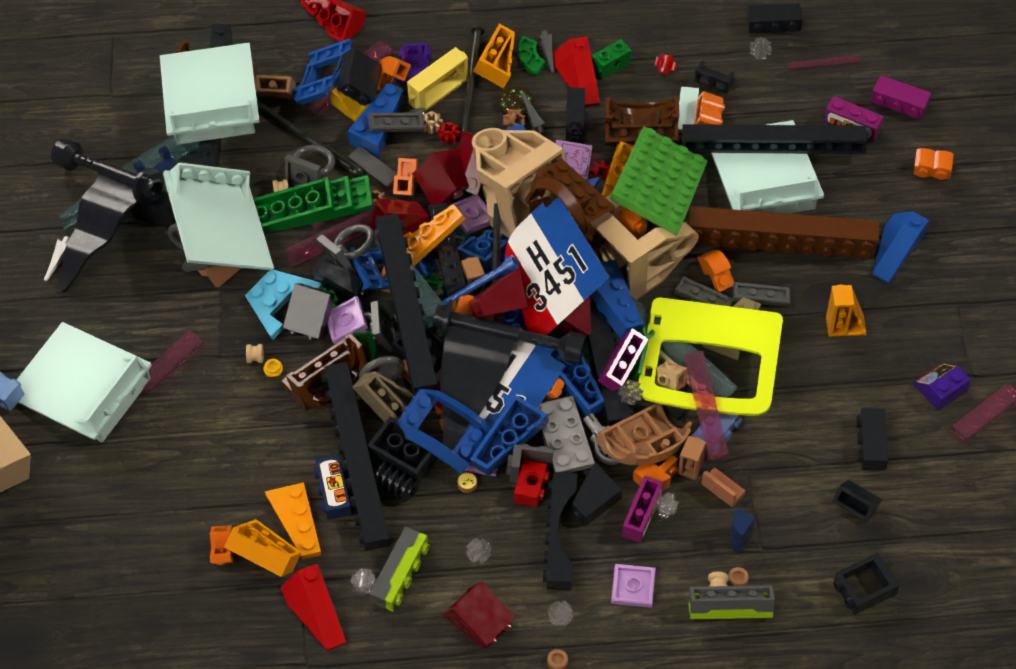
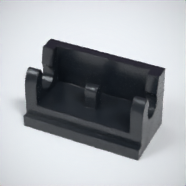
[694,61,735,94]

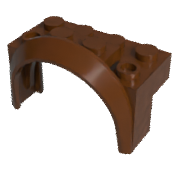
[604,96,680,146]
[525,159,616,243]
[281,333,367,411]

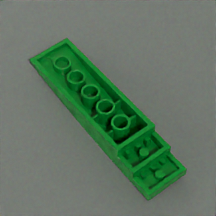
[253,175,374,233]

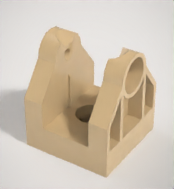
[472,128,566,238]
[591,193,699,301]

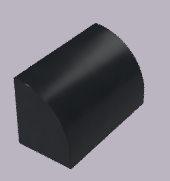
[832,480,882,522]

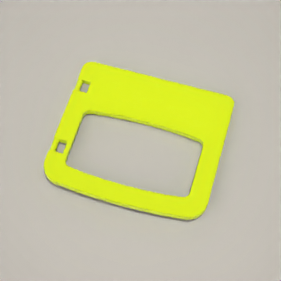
[638,298,783,416]

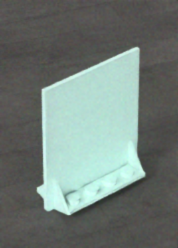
[160,43,259,144]
[711,120,824,214]
[163,163,274,270]
[17,322,152,443]

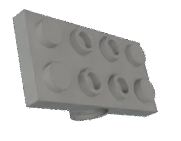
[538,396,595,473]

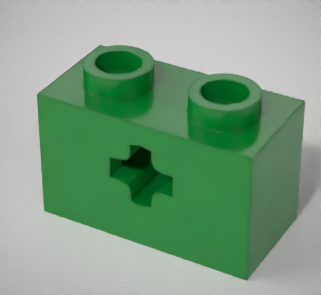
[592,39,632,80]

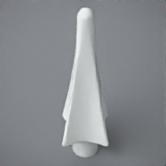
[44,236,70,281]

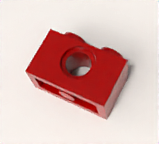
[514,459,550,507]

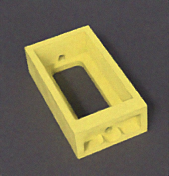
[407,47,469,113]

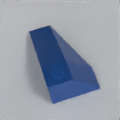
[872,211,929,284]
[457,229,509,275]

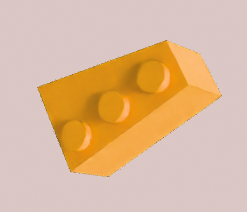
[473,23,515,89]
[826,284,867,337]
[224,519,302,577]

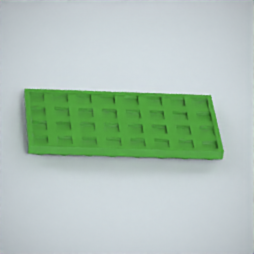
[609,126,707,235]

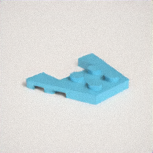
[245,270,324,340]

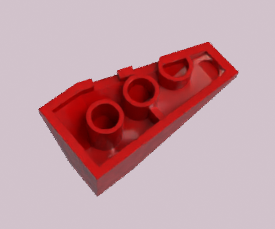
[300,0,367,42]
[553,37,600,107]
[281,564,347,651]

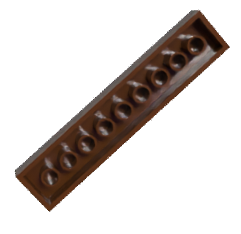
[687,206,879,259]

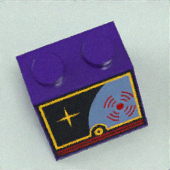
[912,362,971,411]

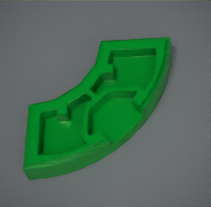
[519,36,546,77]

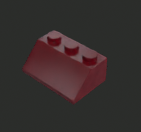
[458,131,483,195]

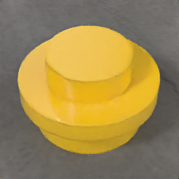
[263,359,283,378]

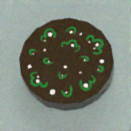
[498,86,534,116]

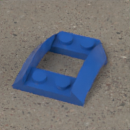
[291,39,352,105]
[349,247,438,290]
[398,389,492,474]

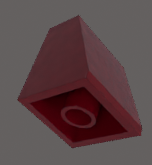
[412,148,468,206]
[370,198,429,247]
[468,269,528,318]
[551,296,591,337]
[442,581,515,648]

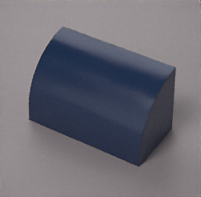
[730,508,755,554]

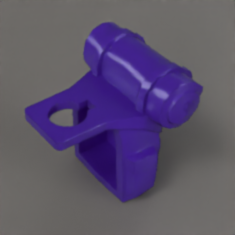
[395,43,432,84]

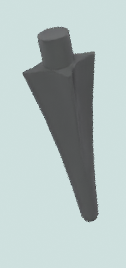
[540,30,555,73]
[521,92,545,135]

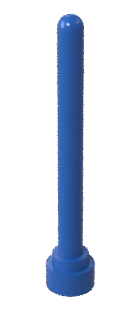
[439,255,520,306]

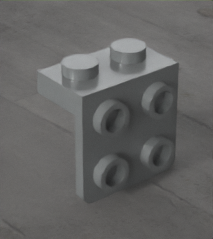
[506,443,554,483]

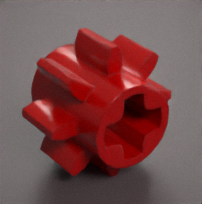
[654,54,677,74]
[438,122,460,145]
[588,160,611,182]

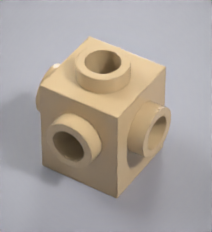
[655,361,687,391]

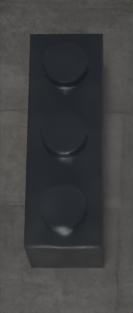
[746,3,803,33]
[856,408,888,470]

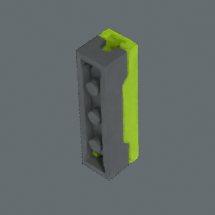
[369,527,430,612]
[688,585,775,619]

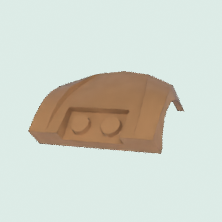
[595,403,692,465]

